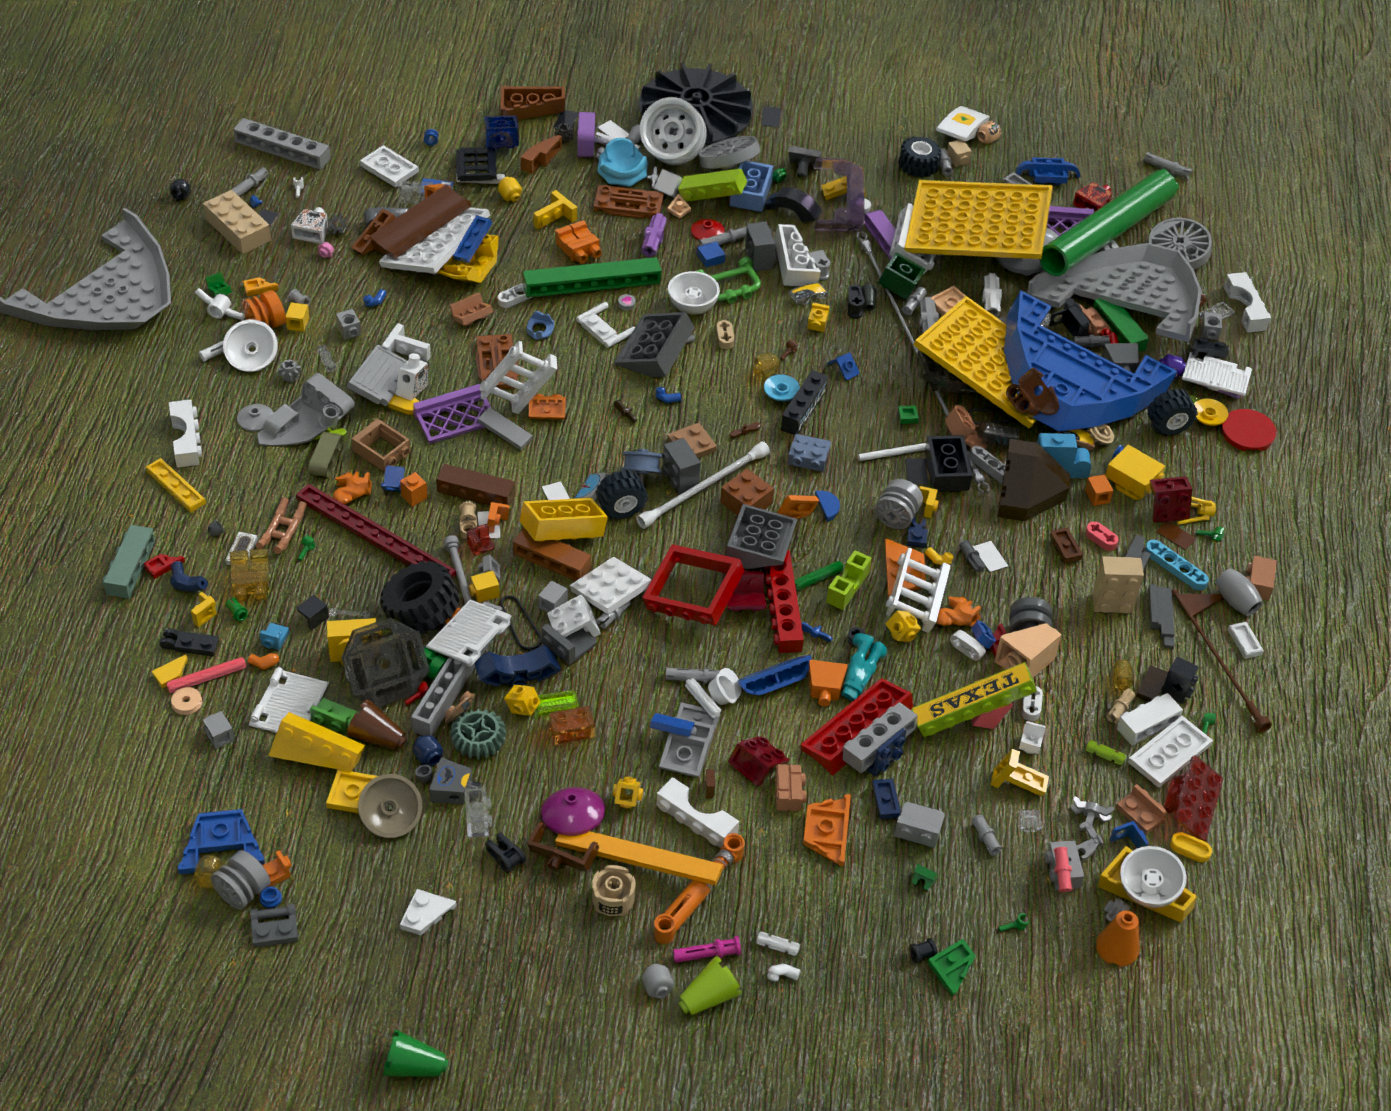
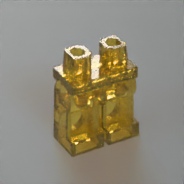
[230,549,269,602]

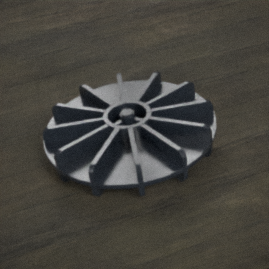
[639,63,753,149]

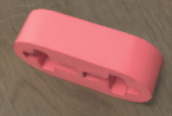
[1085,522,1118,551]

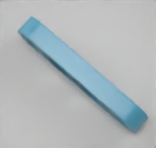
[1145,540,1209,591]

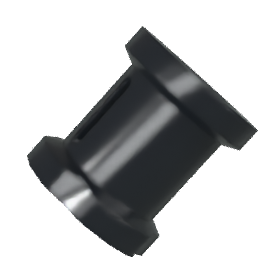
[909,938,938,963]

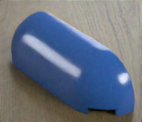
[737,655,812,695]

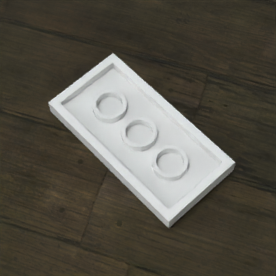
[1128,716,1213,788]

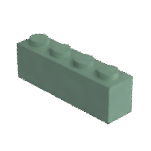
[102,525,156,599]

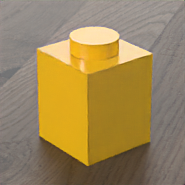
[286,303,309,332]
[469,571,500,603]

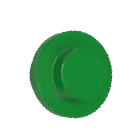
[772,168,787,183]

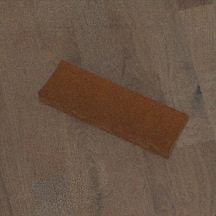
[370,184,471,259]

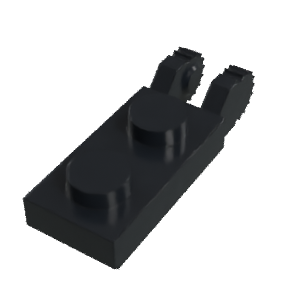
[159,629,220,656]

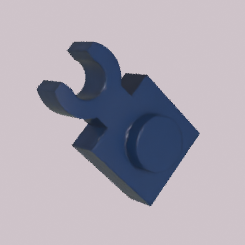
[907,518,928,548]

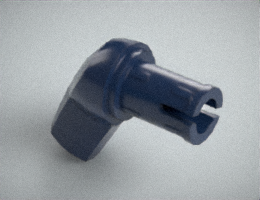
[170,561,208,593]

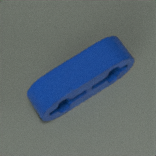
[971,620,996,648]

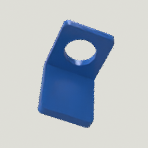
[827,352,860,380]
[381,466,405,492]
[1110,821,1148,849]

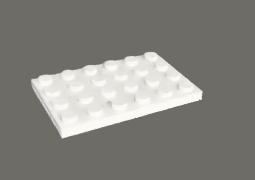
[379,208,490,274]

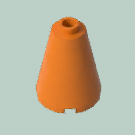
[1096,911,1140,967]

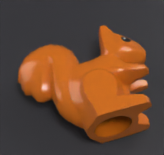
[333,472,372,504]
[936,597,981,628]

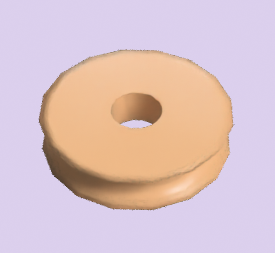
[171,687,202,715]

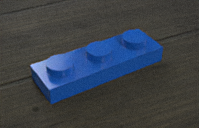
[452,215,492,263]

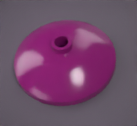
[541,787,605,836]

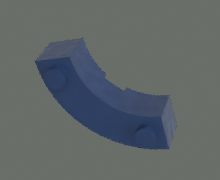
[474,645,561,687]

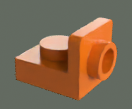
[486,502,510,533]
[262,850,292,887]

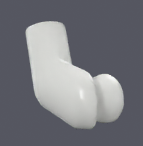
[767,964,801,981]

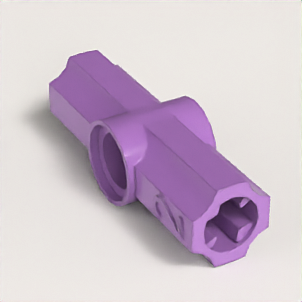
[642,213,667,257]

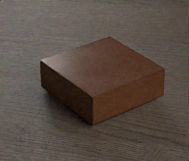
[705,769,715,798]

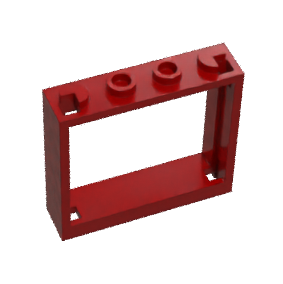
[642,544,744,626]

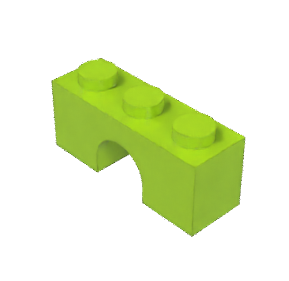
[826,550,872,610]

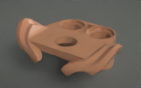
[945,405,987,450]

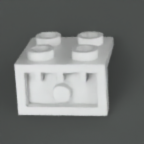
[547,595,601,637]

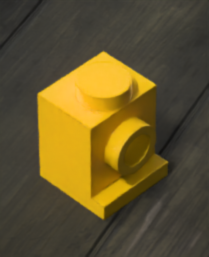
[807,303,830,332]

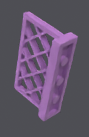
[1047,206,1094,236]
[413,384,492,444]

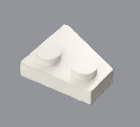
[400,889,456,935]

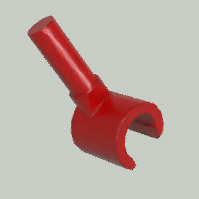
[404,682,429,705]

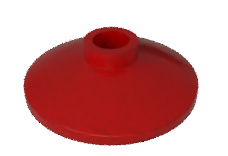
[691,219,724,240]

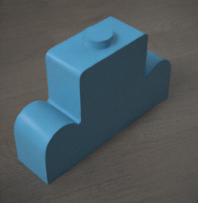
[1037,433,1091,478]

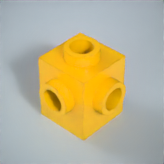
[885,611,921,642]
[504,685,541,716]
[612,777,644,808]

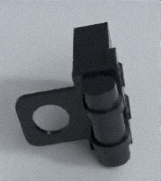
[1049,298,1090,337]

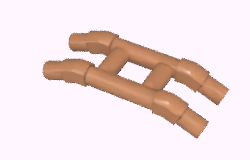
[256,497,307,554]

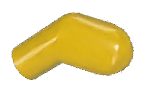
[925,547,953,565]

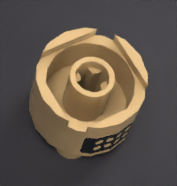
[592,865,635,916]

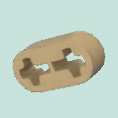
[716,320,734,349]

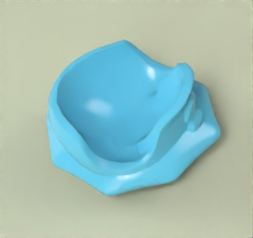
[597,138,648,187]

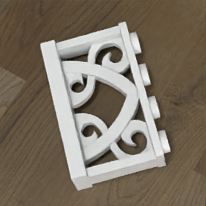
[889,203,936,274]

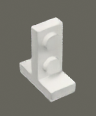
[382,323,431,362]

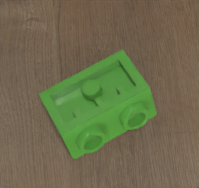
[310,698,359,735]

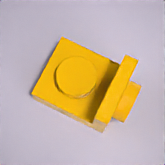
[191,592,217,627]

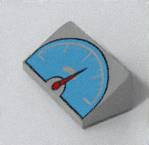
[574,473,607,501]

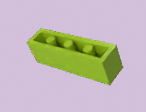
[678,168,747,202]

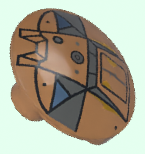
[444,691,475,724]

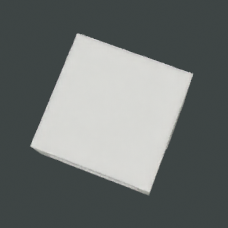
[654,169,682,198]

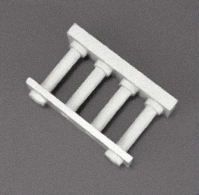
[479,341,557,414]
[885,548,950,633]

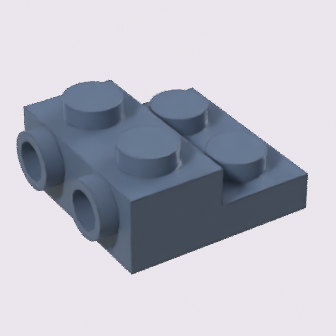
[788,434,831,472]

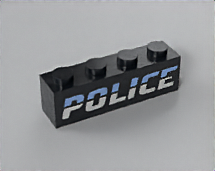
[781,370,828,435]

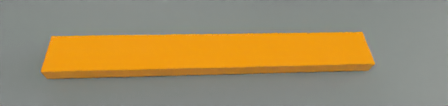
[555,831,723,886]

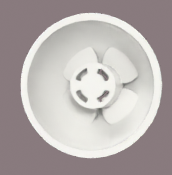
[668,271,720,315]
[1120,846,1187,908]

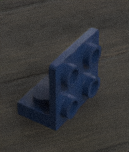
[866,728,907,776]

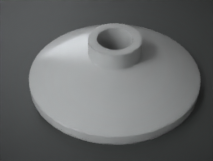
[237,404,274,432]

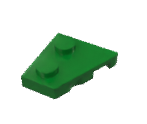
[927,939,976,997]

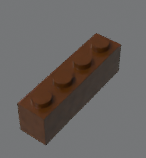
[436,464,515,506]

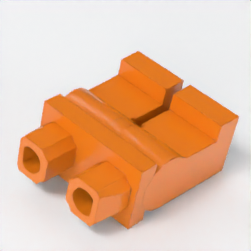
[555,220,601,264]

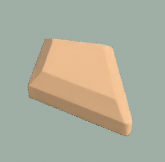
[668,194,691,219]

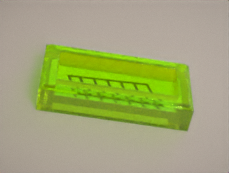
[537,690,579,716]

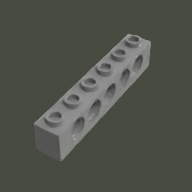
[233,118,331,170]

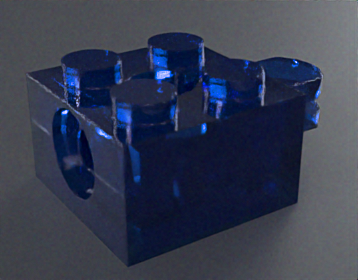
[484,116,519,149]

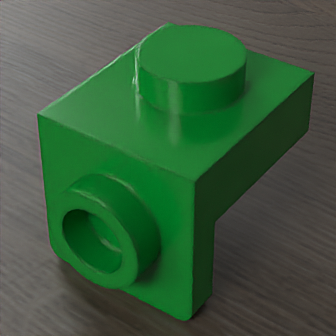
[205,272,232,297]

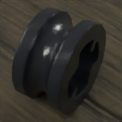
[847,627,866,647]

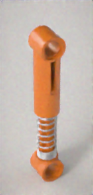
[653,833,745,944]

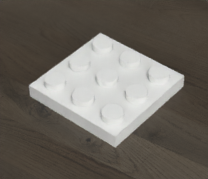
[570,557,652,615]

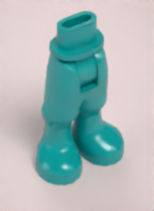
[842,633,887,701]

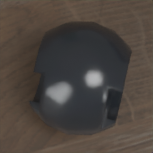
[169,179,191,200]

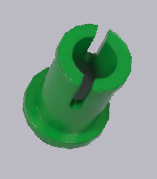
[226,598,248,621]

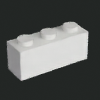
[1117,693,1183,746]

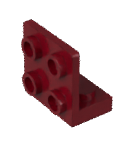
[1149,476,1192,523]
[724,571,767,612]
[728,736,789,787]

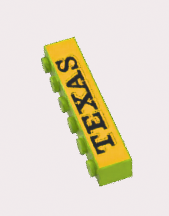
[912,662,1038,737]

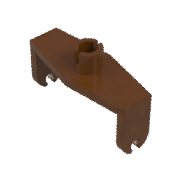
[527,822,599,872]

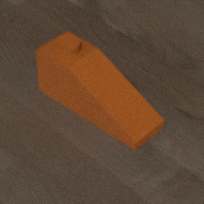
[351,208,396,255]

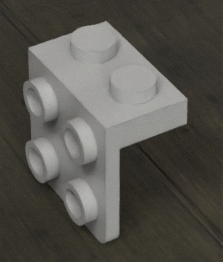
[894,802,945,848]

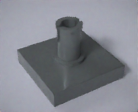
[788,145,822,177]

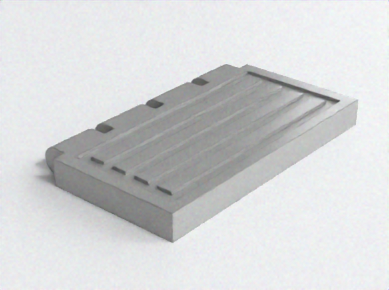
[347,344,407,405]

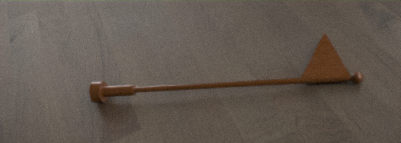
[1171,589,1272,733]

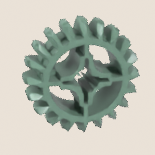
[450,708,506,760]

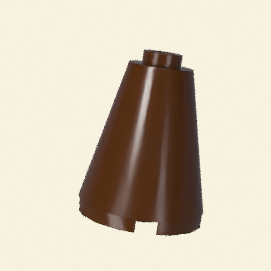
[347,699,407,751]

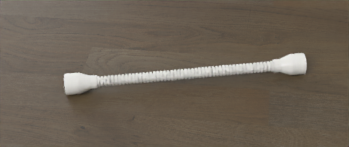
[636,441,770,529]

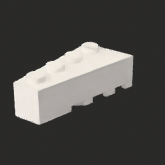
[775,224,821,286]

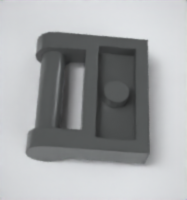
[250,903,298,948]

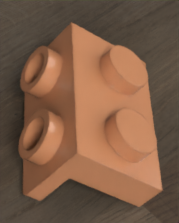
[450,293,493,326]

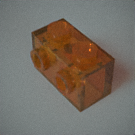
[549,706,595,745]

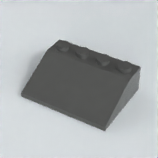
[614,312,695,377]
[725,504,797,569]

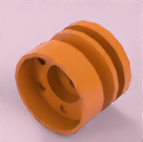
[242,290,286,328]

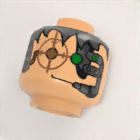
[977,121,1001,144]

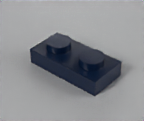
[872,778,901,819]

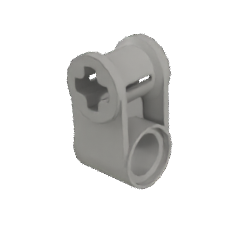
[808,250,830,280]

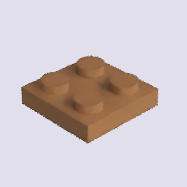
[667,423,717,458]

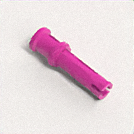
[673,936,741,963]

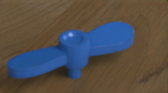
[801,622,833,642]

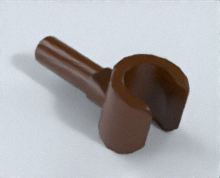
[780,339,798,361]

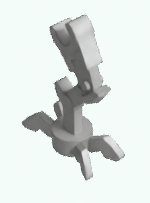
[1070,796,1114,863]

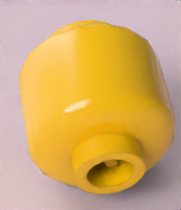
[498,177,522,202]

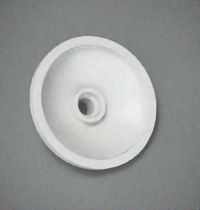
[223,320,278,372]

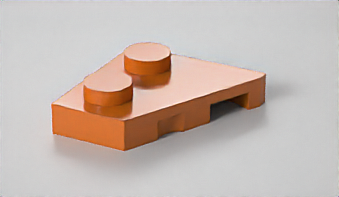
[777,495,819,519]

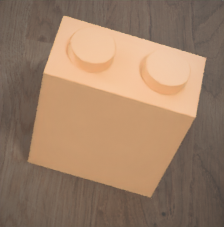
[995,623,1061,678]

